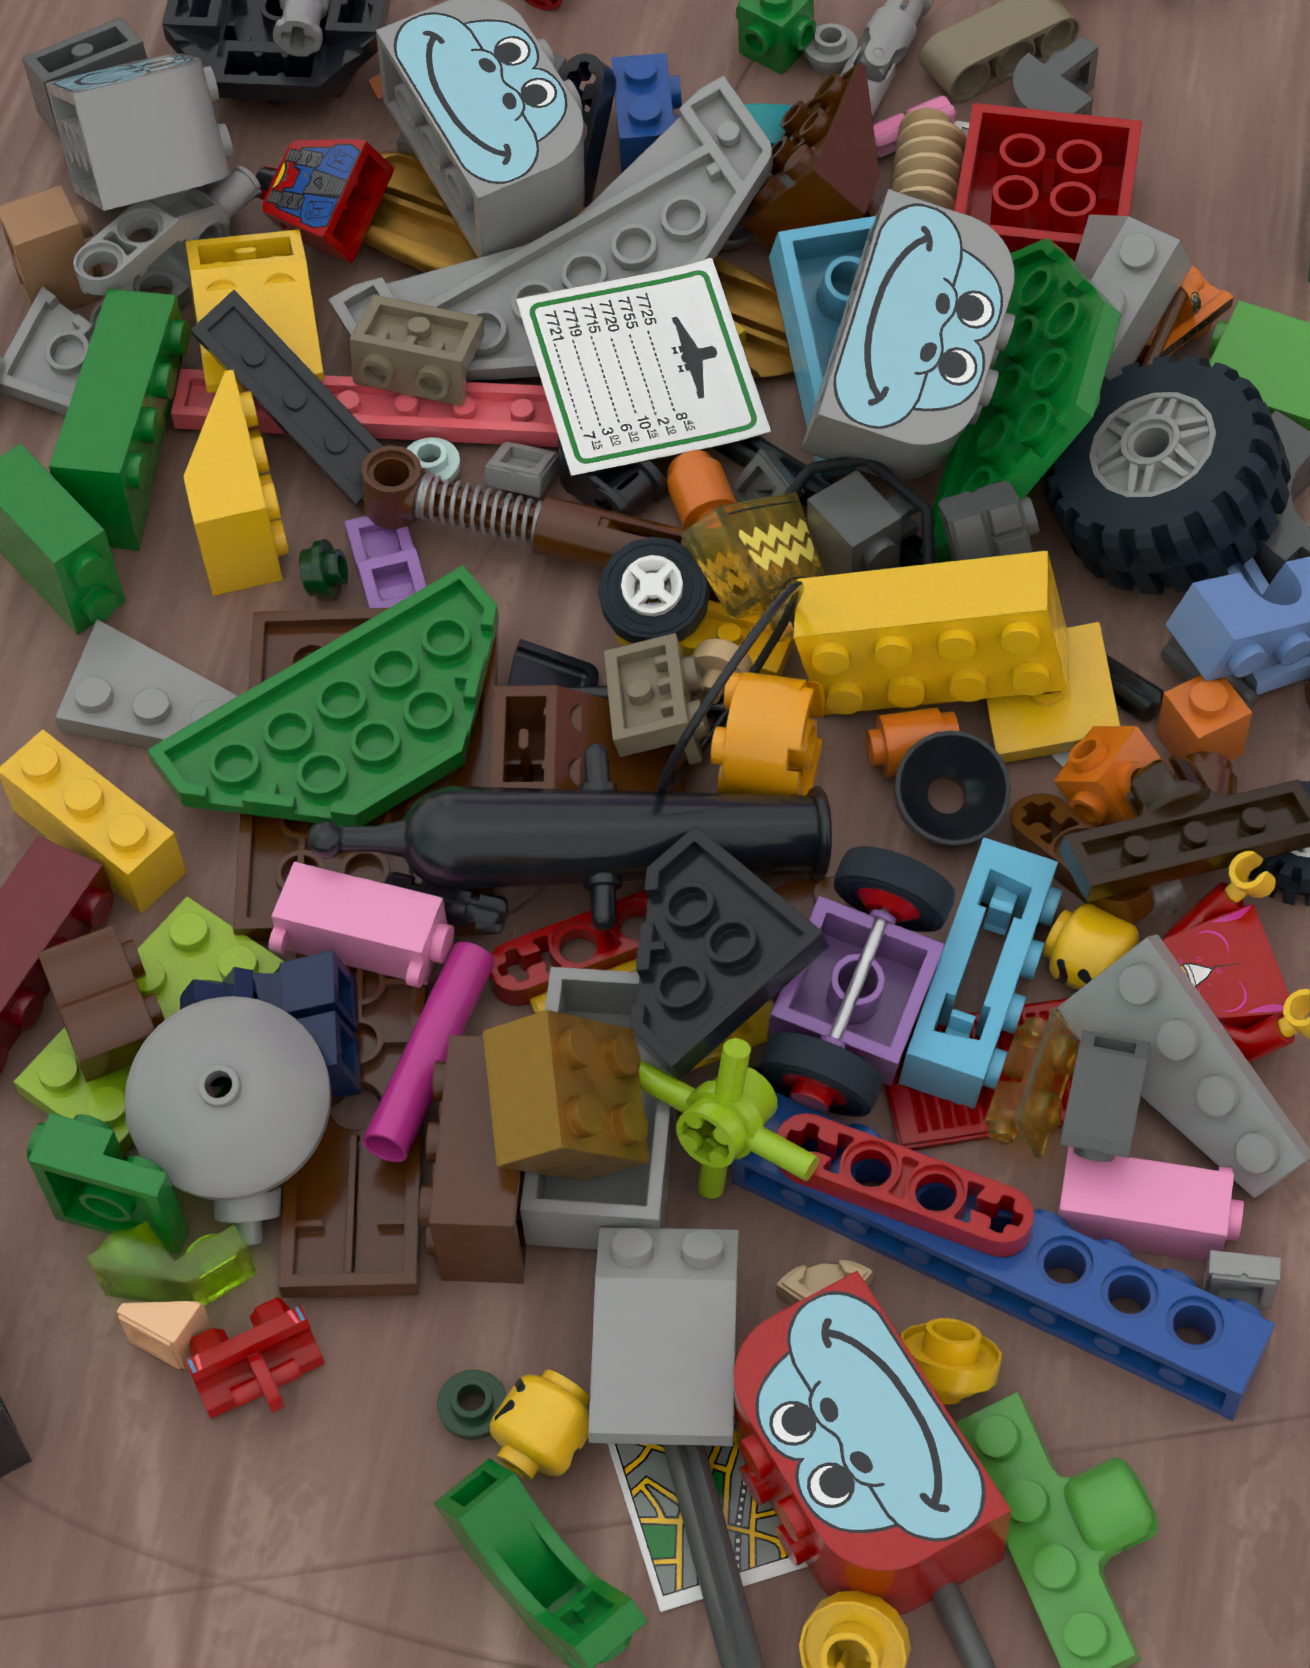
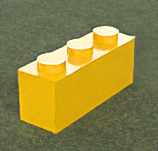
[0,729,187,914]

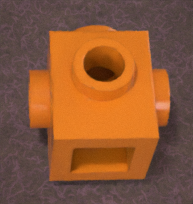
[1054,726,1170,826]

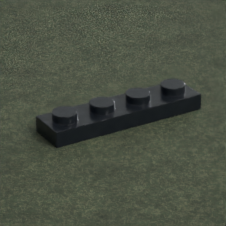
[190,290,383,506]

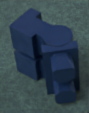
[180,950,361,1098]

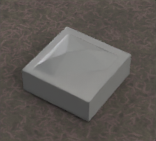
[483,441,559,498]
[1202,1250,1281,1310]

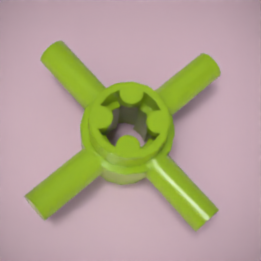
[639,1038,819,1199]

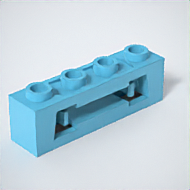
[898,837,1063,1109]

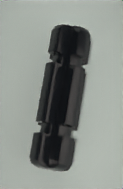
[384,872,509,934]

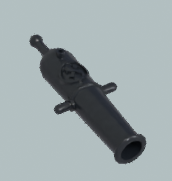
[307,743,832,931]

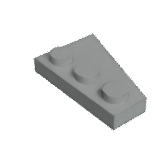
[55,619,238,749]

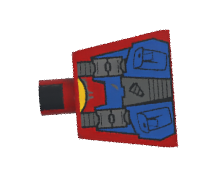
[255,139,395,264]

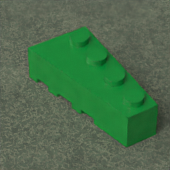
[49,289,190,551]

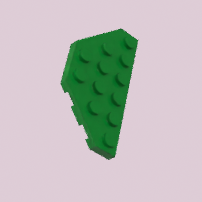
[920,238,1121,563]
[147,565,499,826]

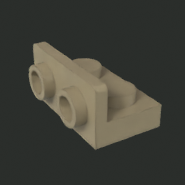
[349,295,485,405]
[604,633,710,765]

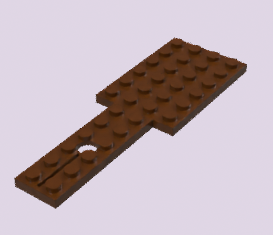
[233,608,498,1298]

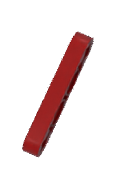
[489,890,648,1006]
[777,1113,1034,1257]

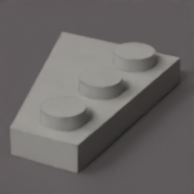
[0,286,172,415]

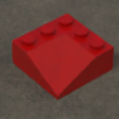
[954,103,1142,262]

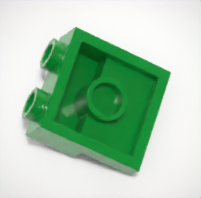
[27,1113,189,1255]

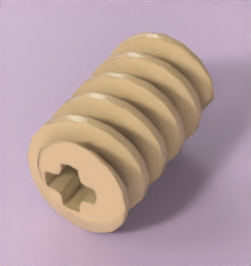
[889,107,967,211]

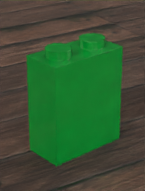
[0,443,126,635]

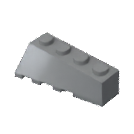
[1075,215,1192,380]

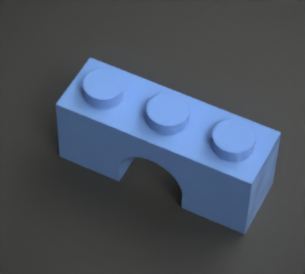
[1165,556,1310,681]

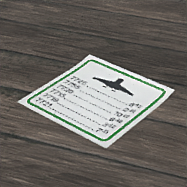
[516,258,771,476]

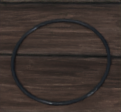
[657,581,804,792]

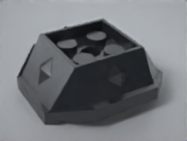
[162,0,390,108]

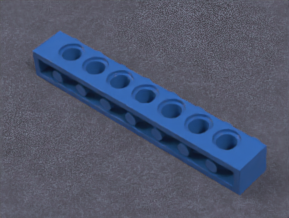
[732,1091,1275,1421]

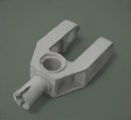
[73,166,262,328]

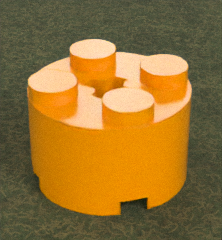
[711,672,825,796]

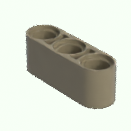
[919,0,1080,102]

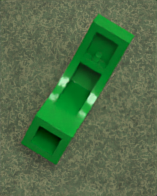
[433,1458,648,1668]

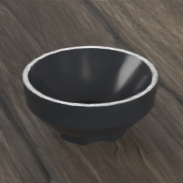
[893,730,1011,847]

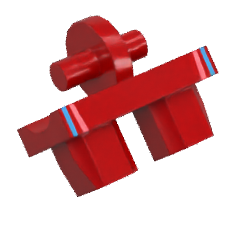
[185,1297,325,1419]

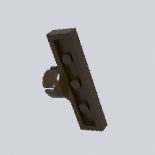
[1059,756,1310,902]

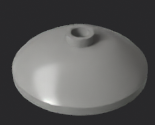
[125,996,331,1201]

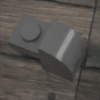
[1011,36,1099,115]

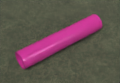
[362,942,495,1162]

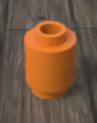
[666,450,740,530]
[866,707,960,778]

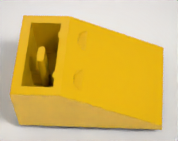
[185,229,324,393]
[183,369,289,596]

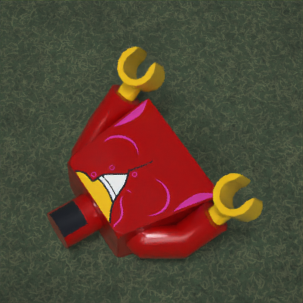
[1162,851,1310,1063]

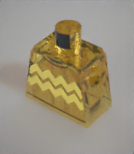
[681,492,825,642]

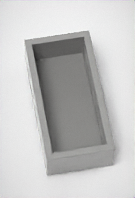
[520,967,676,1250]

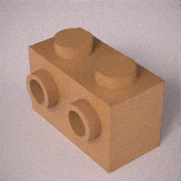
[0,184,103,311]

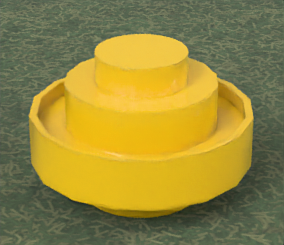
[901,1318,1002,1405]
[799,1591,911,1668]

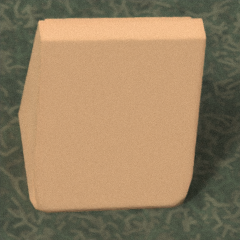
[116,1301,213,1370]

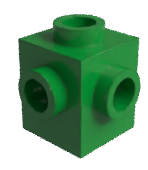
[736,0,816,75]

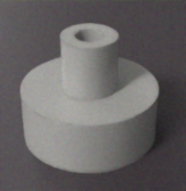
[213,1185,282,1246]

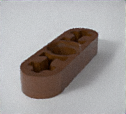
[1010,793,1155,923]

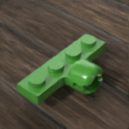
[955,1392,1158,1668]

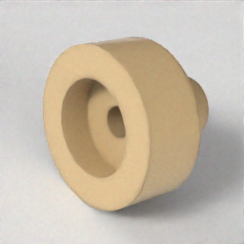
[693,638,753,704]

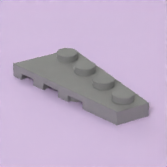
[1050,934,1310,1198]

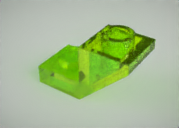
[86,1221,257,1307]

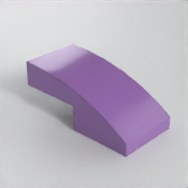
[344,516,426,608]

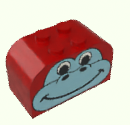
[734,1270,1011,1615]

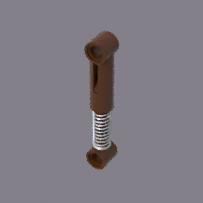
[361,445,741,604]

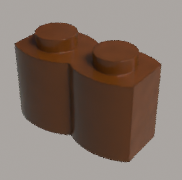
[38,925,165,1083]

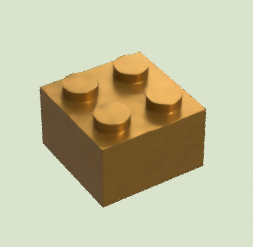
[483,1010,650,1181]

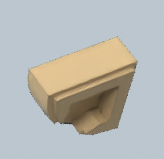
[776,1260,873,1305]

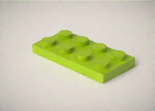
[13,896,285,1154]

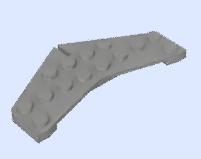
[328,75,773,381]

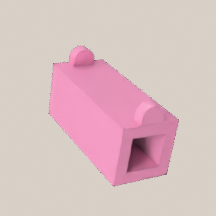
[269,862,454,988]
[1058,1146,1244,1262]

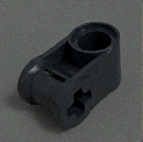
[558,439,668,516]

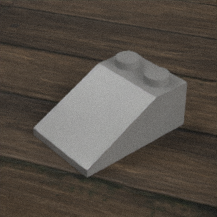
[588,1227,739,1446]

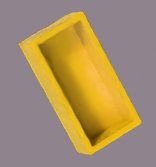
[794,551,1068,715]

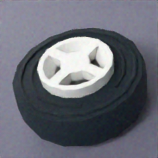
[598,537,710,644]

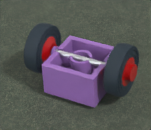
[758,846,955,1117]

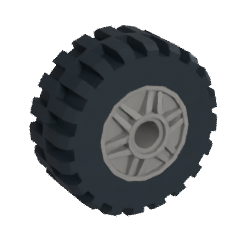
[1044,356,1291,594]

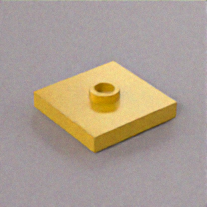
[986,622,1120,763]

